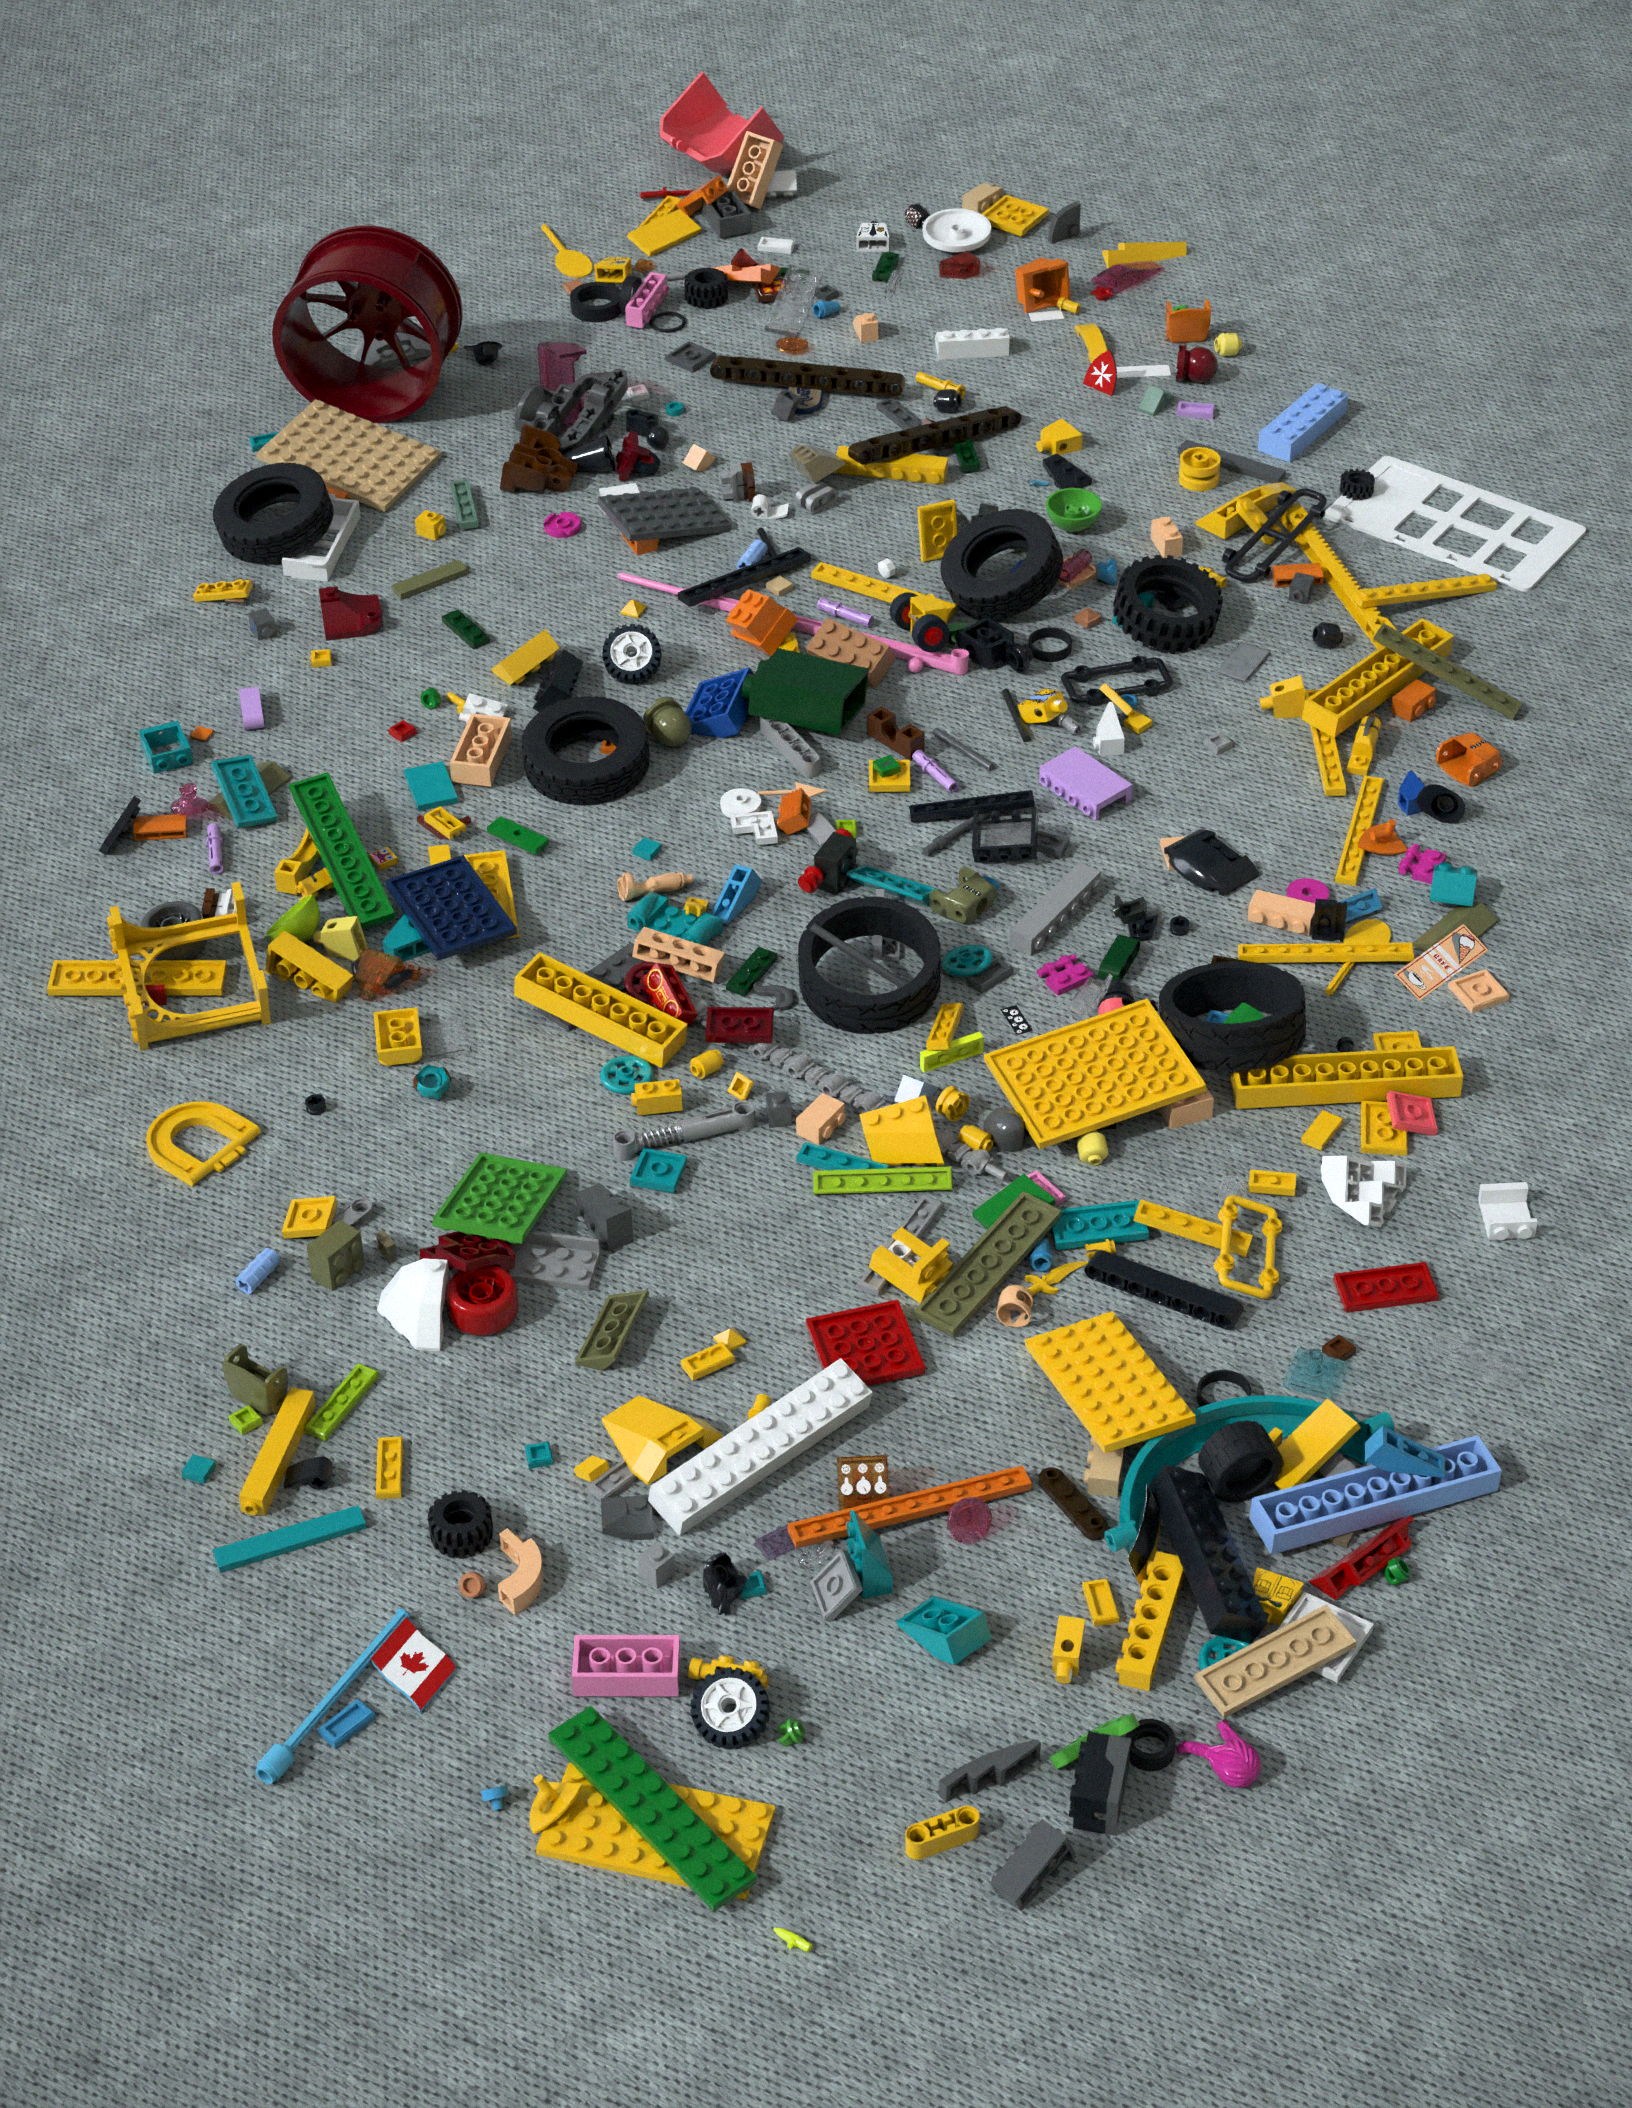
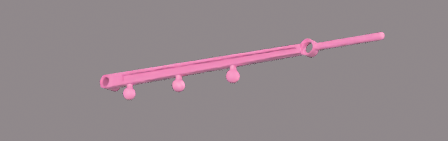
[618,572,969,675]

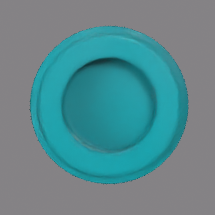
[666,401,684,416]

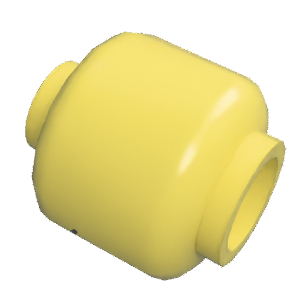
[1214,333,1242,356]
[1077,1130,1108,1166]

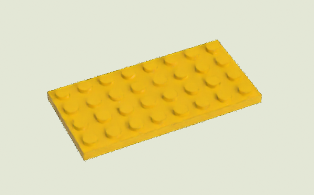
[1025,1311,1196,1454]
[536,1763,776,1900]

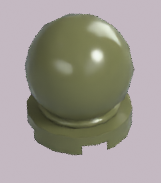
[643,697,692,747]

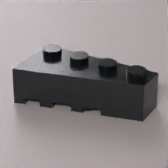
[533,649,584,712]

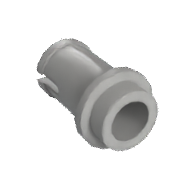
[1057,712,1083,736]

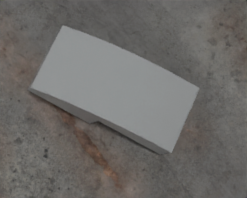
[804,813,836,847]

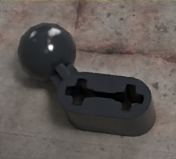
[626,409,669,449]

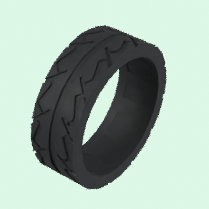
[798,897,941,1034]
[1159,961,1306,1072]

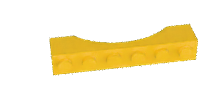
[274,829,319,895]

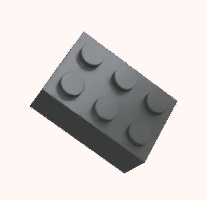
[702,190,752,238]

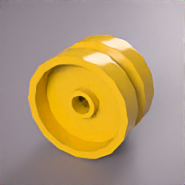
[1178,447,1221,491]

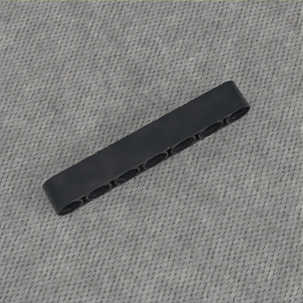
[1084,1250,1244,1330]

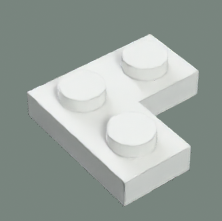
[731,811,778,845]

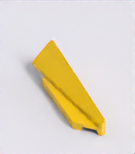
[1102,242,1187,270]

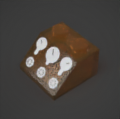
[837,1455,889,1511]

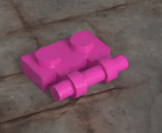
[1398,844,1446,884]
[1037,954,1094,996]

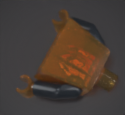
[351,948,421,1002]

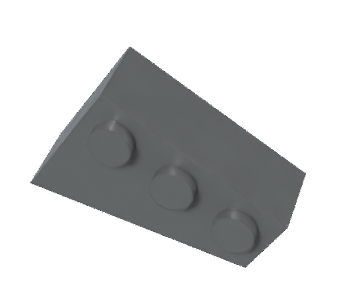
[574,1183,633,1252]
[990,1819,1076,1911]

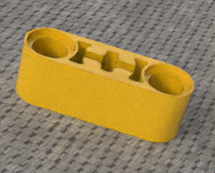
[905,1806,980,1860]

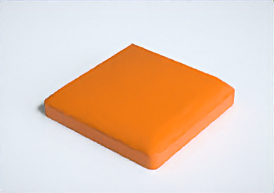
[189,726,214,742]

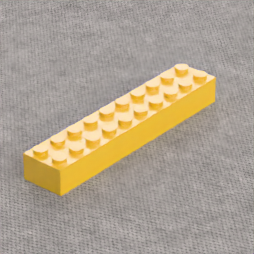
[1302,618,1454,738]
[1230,1046,1463,1109]

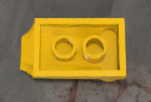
[373,1007,422,1066]

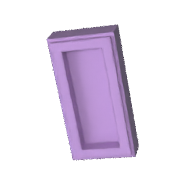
[1176,401,1215,419]

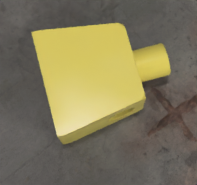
[313,916,368,960]

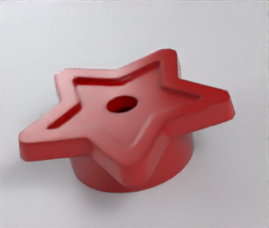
[1091,286,1113,301]

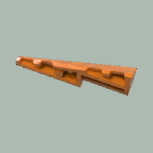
[689,264,780,285]

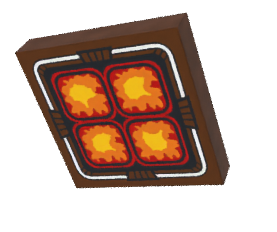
[752,276,793,303]

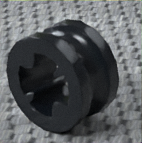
[1170,916,1189,936]
[305,1094,326,1116]

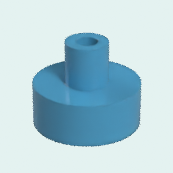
[481,1785,509,1811]

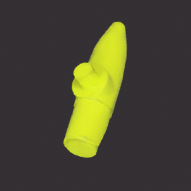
[774,1927,813,1952]

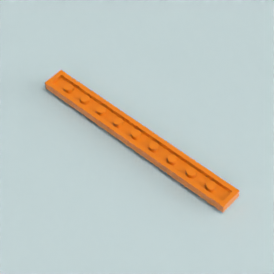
[787,1465,1032,1549]

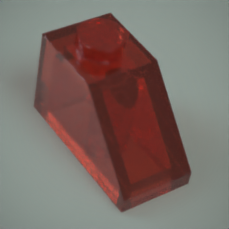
[940,251,980,279]

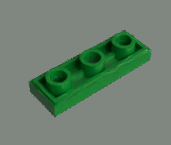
[487,816,549,855]

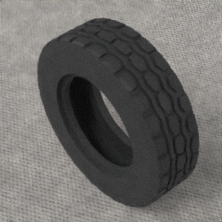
[212,463,334,563]
[940,509,1063,620]
[521,696,650,805]

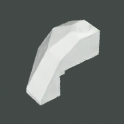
[1321,1156,1407,1227]
[377,1258,450,1351]

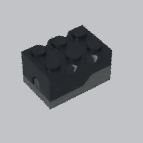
[1069,1731,1131,1836]

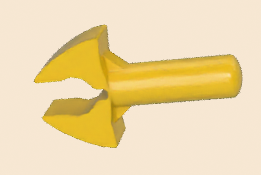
[446,692,466,714]

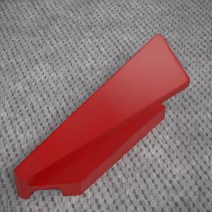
[1309,1515,1413,1600]

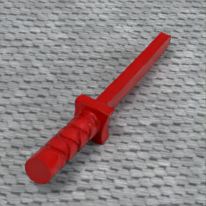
[640,187,694,199]

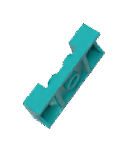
[627,891,723,946]

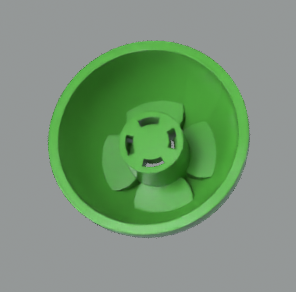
[1046,488,1102,532]

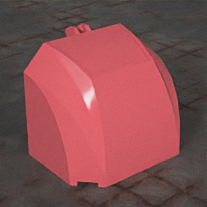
[660,72,785,175]

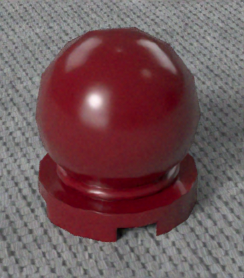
[1176,345,1218,383]

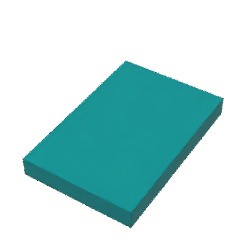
[403,761,458,811]

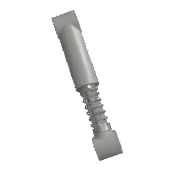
[612,1100,755,1161]

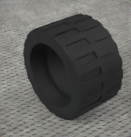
[1198,1420,1284,1503]

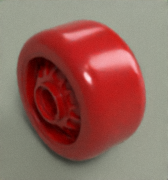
[445,1265,519,1336]

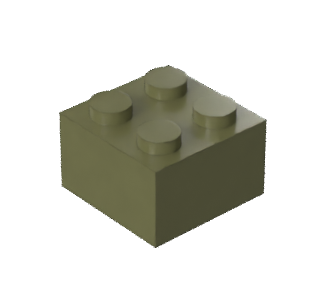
[307,1219,365,1291]

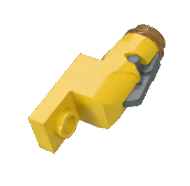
[1346,713,1382,776]

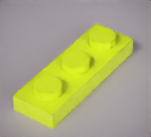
[920,1031,984,1073]

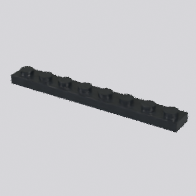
[678,547,811,607]

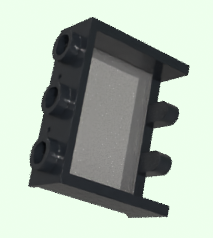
[972,807,1039,863]

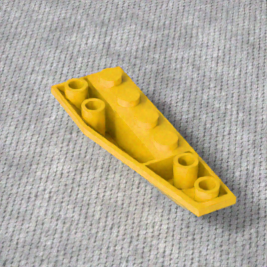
[1195,482,1297,540]

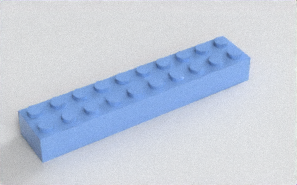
[1249,1435,1502,1555]

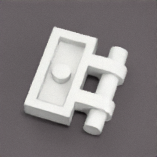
[459,693,508,724]

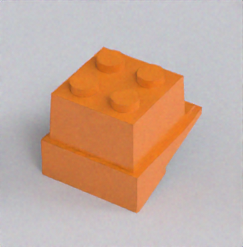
[1015,257,1071,313]
[725,589,798,656]

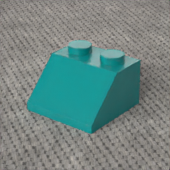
[1429,863,1478,907]

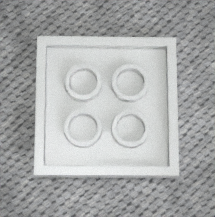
[1277,1592,1374,1683]

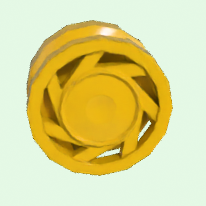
[936,1086,970,1122]

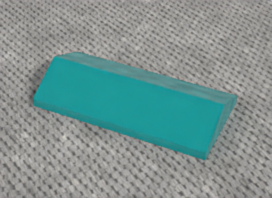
[846,865,940,907]

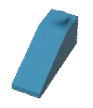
[711,864,762,925]
[1365,1426,1445,1478]

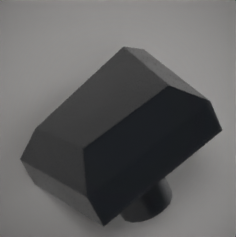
[1128,915,1158,940]

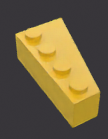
[265,930,354,1004]

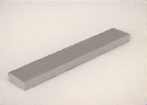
[857,1195,944,1297]

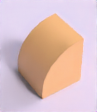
[683,444,716,471]

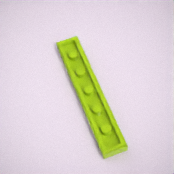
[813,1166,952,1194]

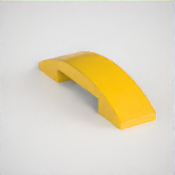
[1075,323,1107,363]

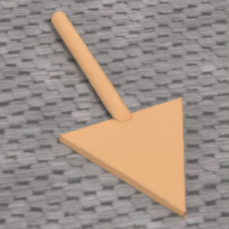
[757,782,827,798]

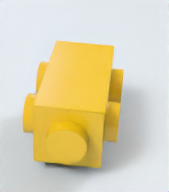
[631,1079,683,1115]

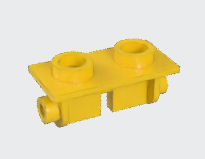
[295,868,334,901]

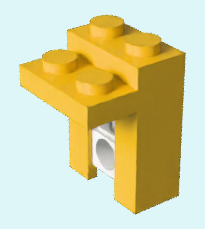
[869,1227,953,1303]

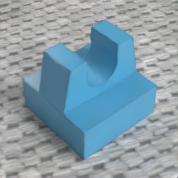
[1096,558,1118,585]

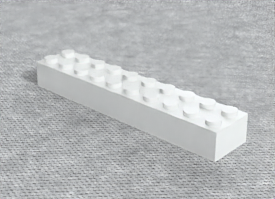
[648,1358,873,1536]

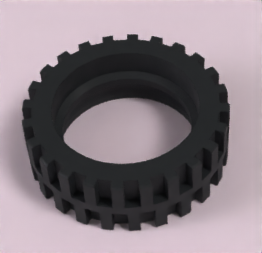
[1113,555,1223,653]

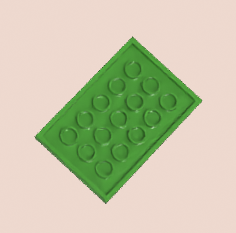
[433,1152,567,1244]

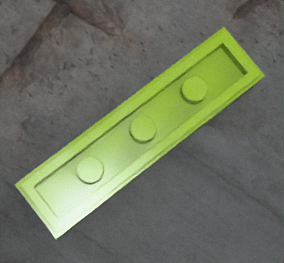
[304,1363,379,1441]

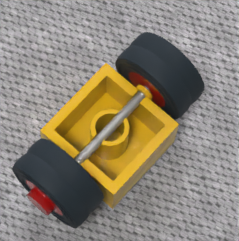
[890,592,950,653]

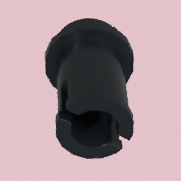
[1336,1037,1354,1052]

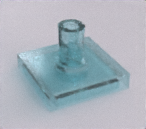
[1283,1348,1345,1400]

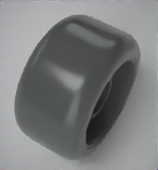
[140,901,207,960]

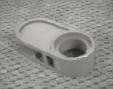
[333,1198,373,1229]

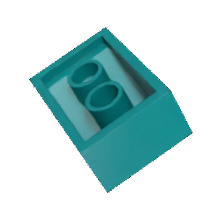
[896,1596,992,1665]

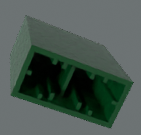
[742,648,869,735]

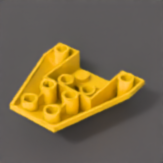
[602,1395,722,1485]

